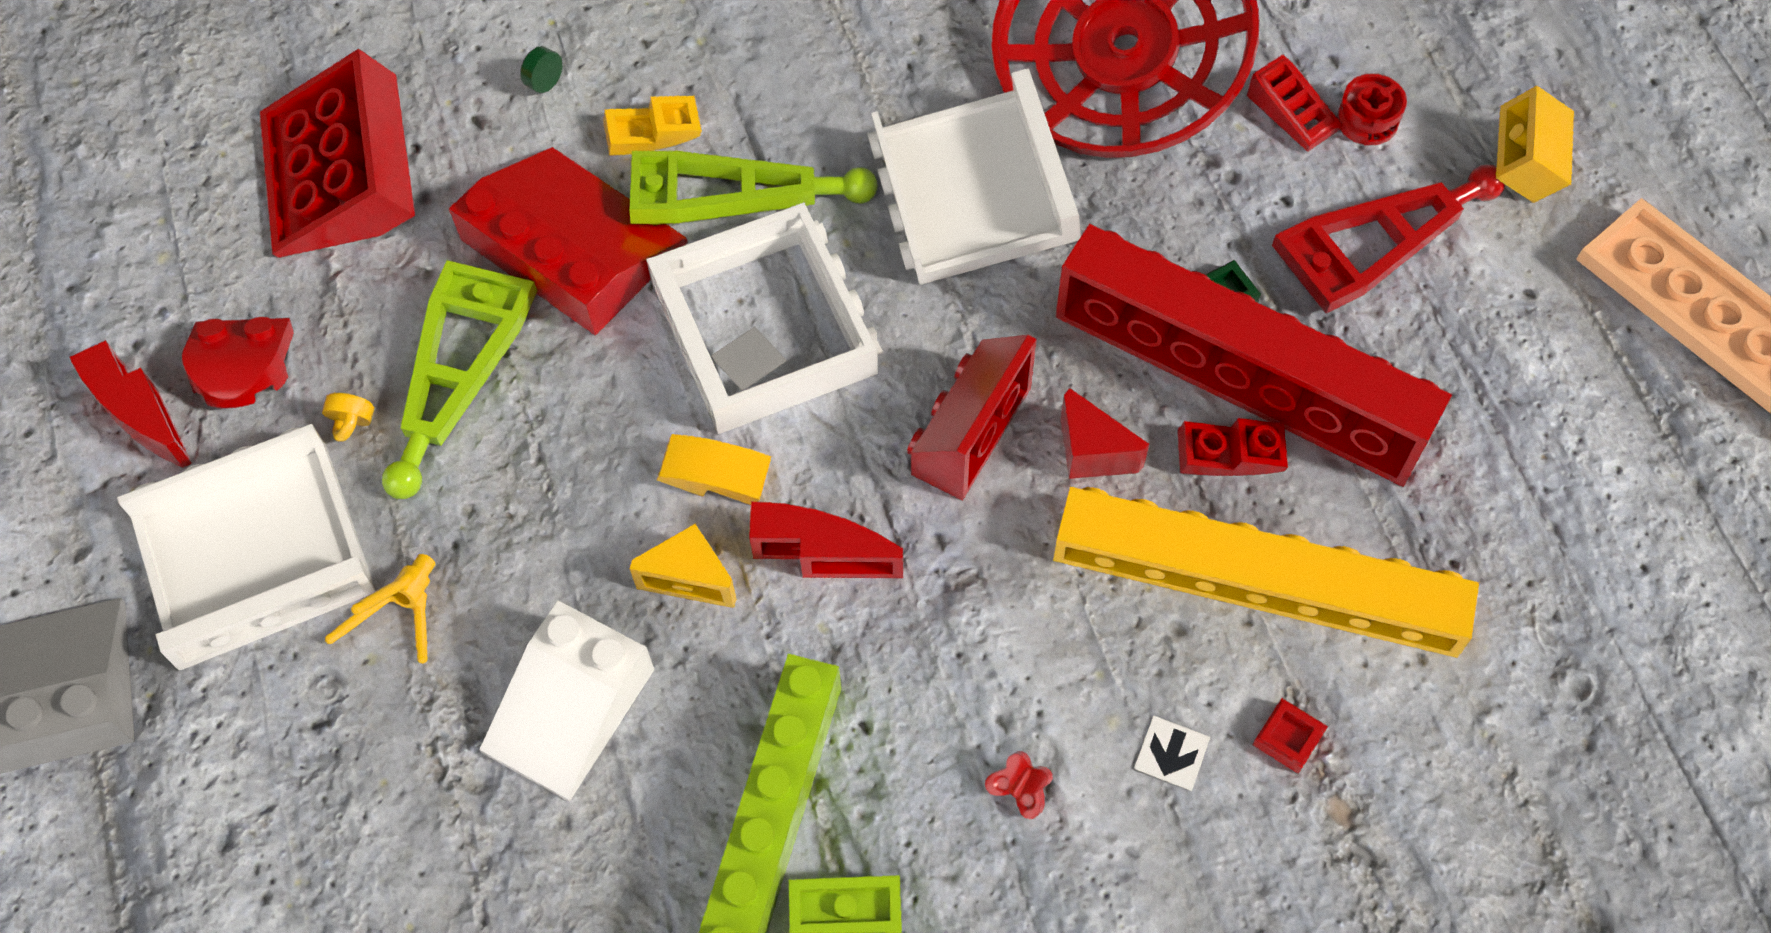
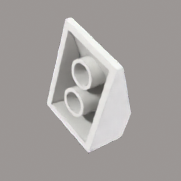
[479,600,654,802]

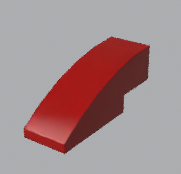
[69,340,192,468]
[749,501,903,578]

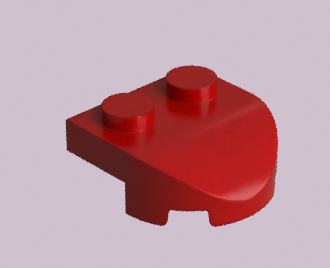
[182,317,294,408]

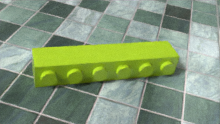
[698,653,841,933]

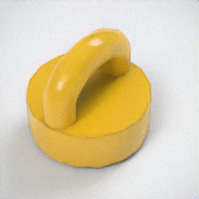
[322,393,375,442]

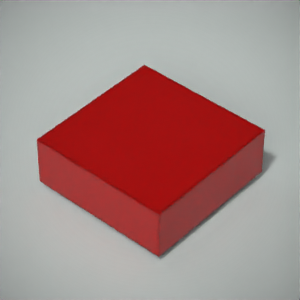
[1252,698,1328,774]

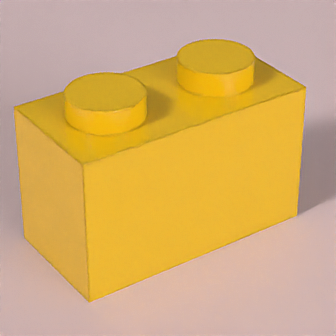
[1496,85,1574,203]

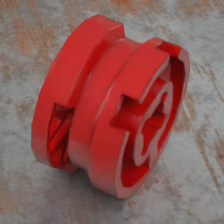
[1336,73,1407,146]

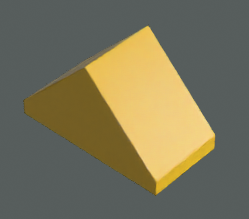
[629,524,737,608]

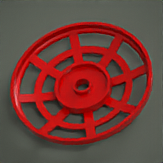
[991,0,1260,158]

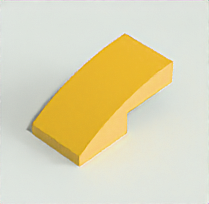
[603,96,702,156]
[657,434,772,505]

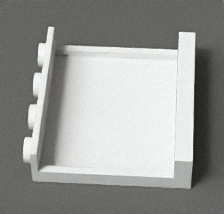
[867,68,1081,285]
[117,424,376,671]

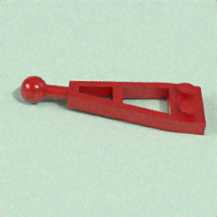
[1272,164,1505,314]

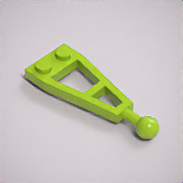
[630,151,878,225]
[382,260,537,499]
[789,875,902,933]

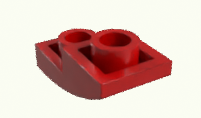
[1177,418,1288,476]

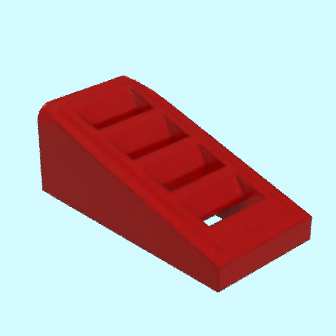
[1247,54,1342,152]

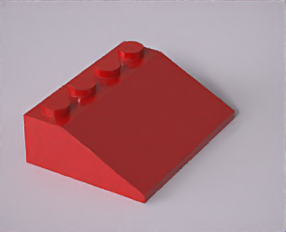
[259,48,415,258]
[448,147,688,336]

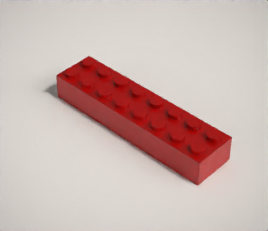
[1055,223,1453,487]

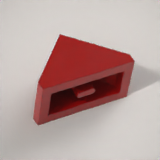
[1060,388,1149,479]

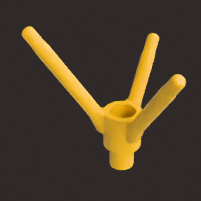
[325,554,436,664]

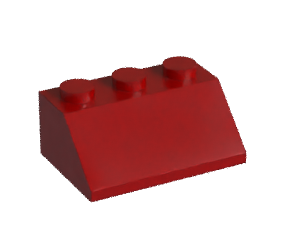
[907,334,1037,501]

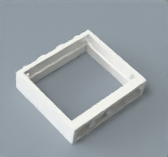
[646,203,883,435]

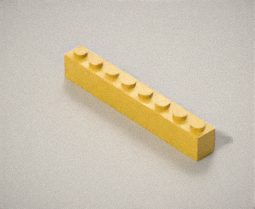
[1053,486,1479,658]

